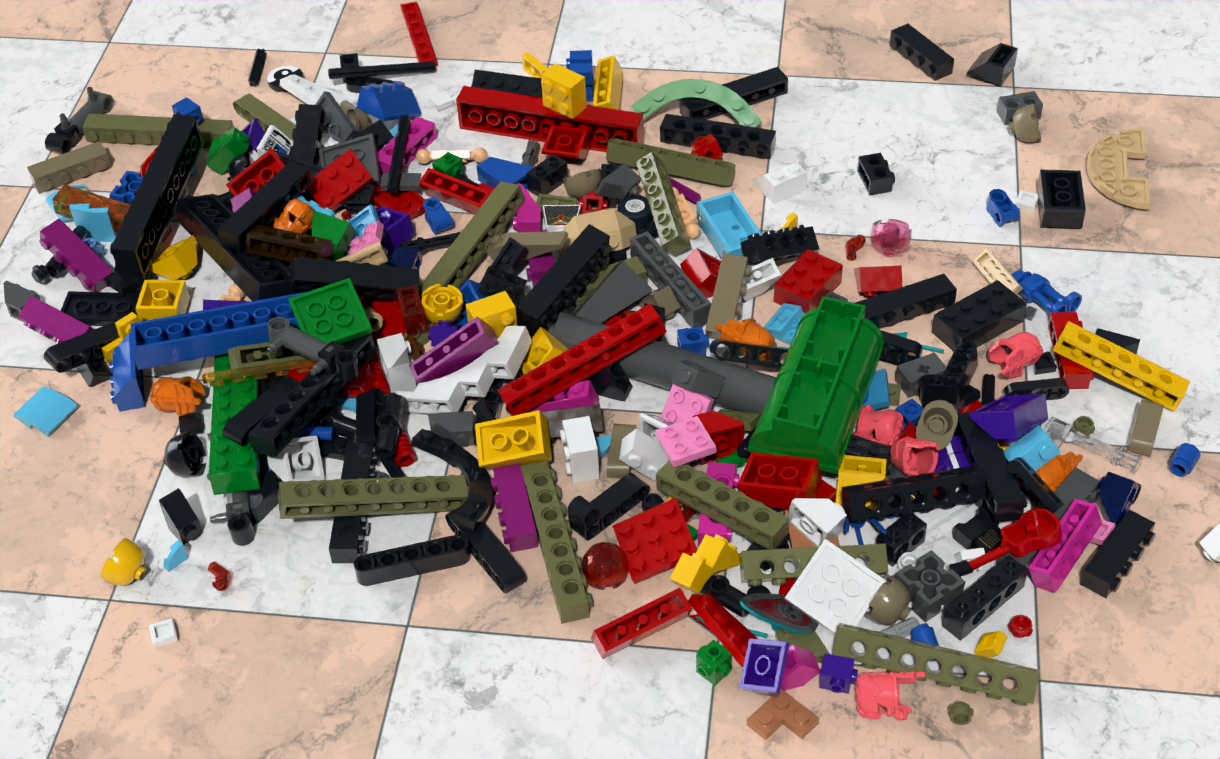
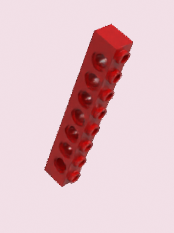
[498,304,667,416]

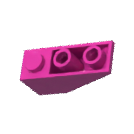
[513,184,542,232]
[529,380,599,412]

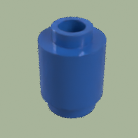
[1170,443,1201,477]

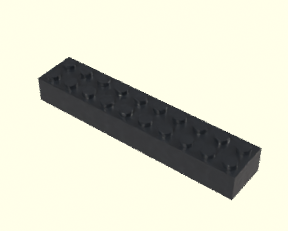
[110,114,203,280]
[177,194,298,301]

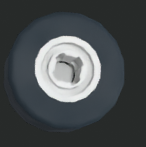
[617,195,653,228]

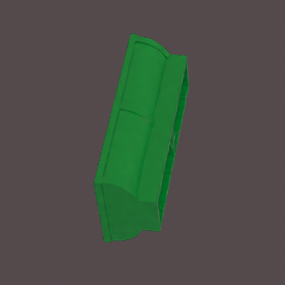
[748,296,885,474]

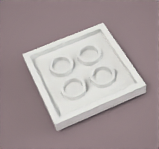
[784,539,886,636]

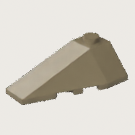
[486,231,568,261]

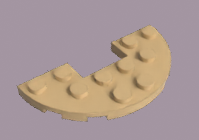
[1086,129,1150,210]

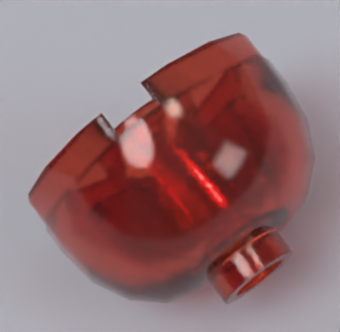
[582,542,629,590]

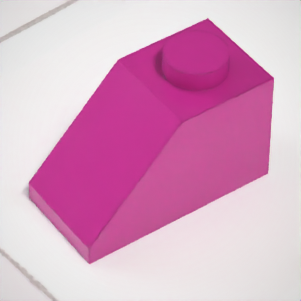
[781,644,821,691]

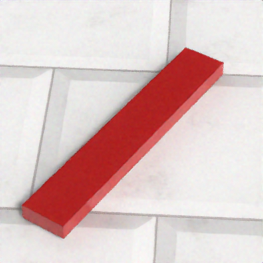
[400,2,438,66]

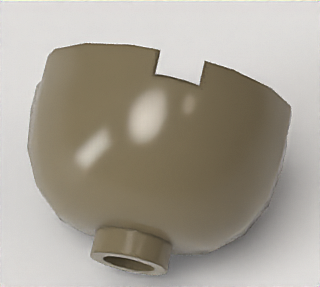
[1009,103,1041,143]
[562,168,601,198]
[865,575,911,626]

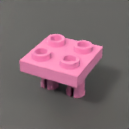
[348,220,388,266]
[661,383,714,424]
[655,416,716,467]

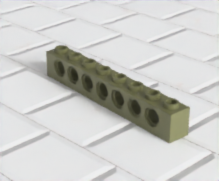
[521,460,593,624]
[278,475,468,519]
[832,623,1040,706]

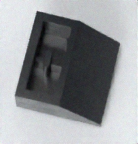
[967,43,1018,86]

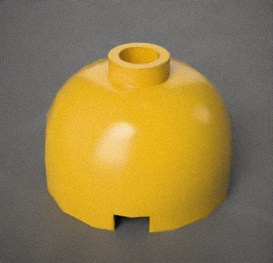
[421,284,463,324]
[100,538,146,586]

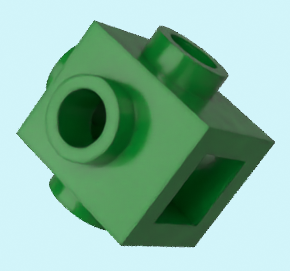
[432,152,464,178]
[696,640,732,686]

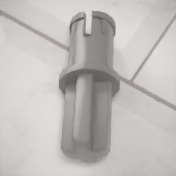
[879,617,920,649]

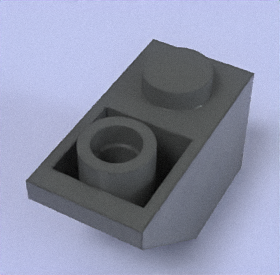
[3,280,40,322]

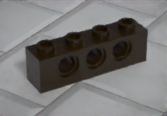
[246,224,333,263]

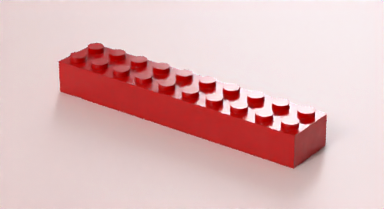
[456,86,644,152]

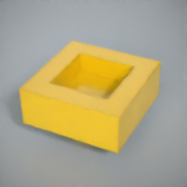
[974,631,1008,657]

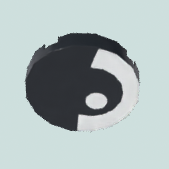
[267,66,304,92]

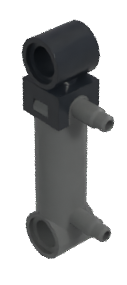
[45,87,114,154]
[267,317,359,381]
[207,474,255,546]

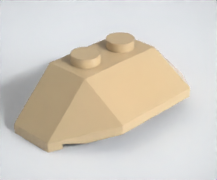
[559,208,637,256]

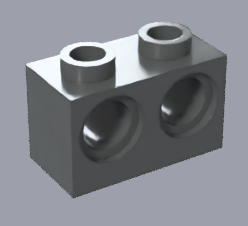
[997,91,1043,125]

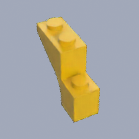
[670,534,740,594]

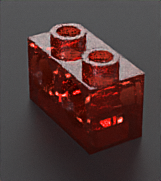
[396,284,428,335]

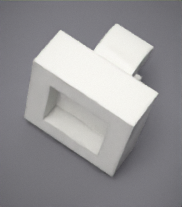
[955,548,985,572]

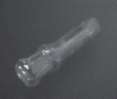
[1072,431,1143,474]

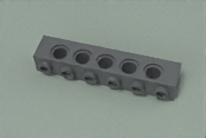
[630,231,711,327]

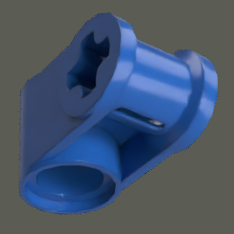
[986,189,1020,226]
[423,197,454,234]

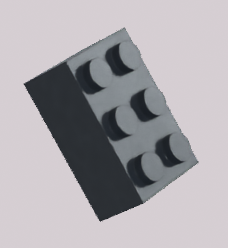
[1037,169,1086,228]

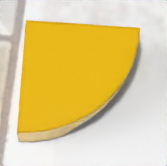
[779,212,798,230]

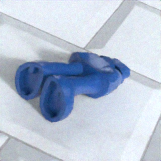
[1011,269,1082,316]

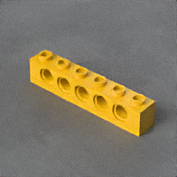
[1053,321,1190,412]

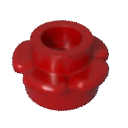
[1008,615,1033,638]

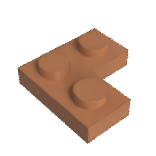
[747,689,819,740]

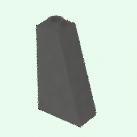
[572,261,653,323]

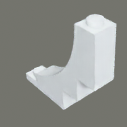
[395,326,532,414]

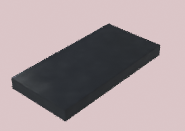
[61,291,140,326]

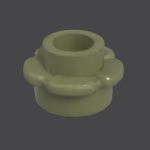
[1072,416,1095,437]
[948,701,974,725]

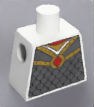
[543,205,581,232]

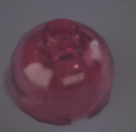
[871,219,912,257]

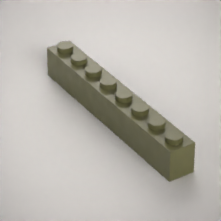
[82,113,234,148]
[418,181,526,301]

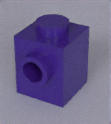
[428,320,461,347]
[819,653,858,694]

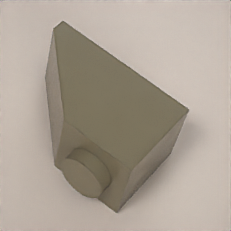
[636,285,681,320]

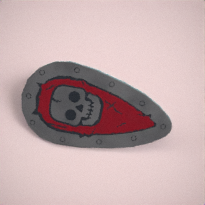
[740,593,818,635]

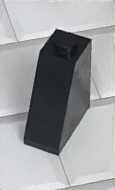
[580,360,633,401]

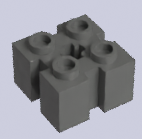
[895,550,965,622]

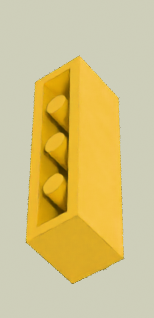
[593,55,623,110]

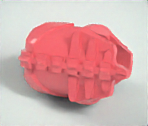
[988,331,1044,378]
[853,404,904,446]
[890,436,941,476]
[855,671,926,720]

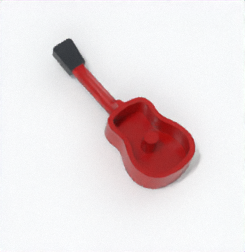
[949,508,1062,577]

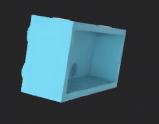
[697,192,762,259]

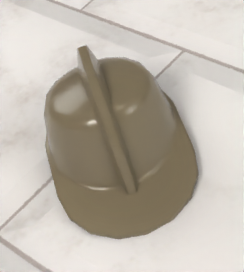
[340,100,373,133]
[916,400,958,450]

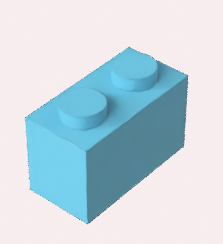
[1004,425,1061,471]

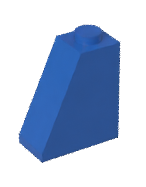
[476,157,534,190]

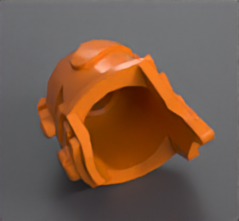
[273,199,314,234]
[715,318,777,361]
[150,376,205,416]
[1018,451,1083,496]

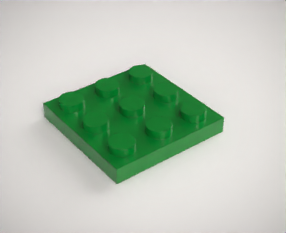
[288,278,373,344]

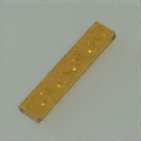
[202,358,316,387]

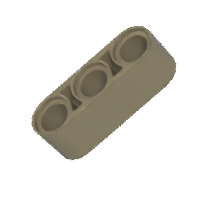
[1128,400,1164,456]
[607,423,637,478]

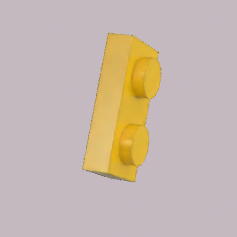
[522,52,548,78]

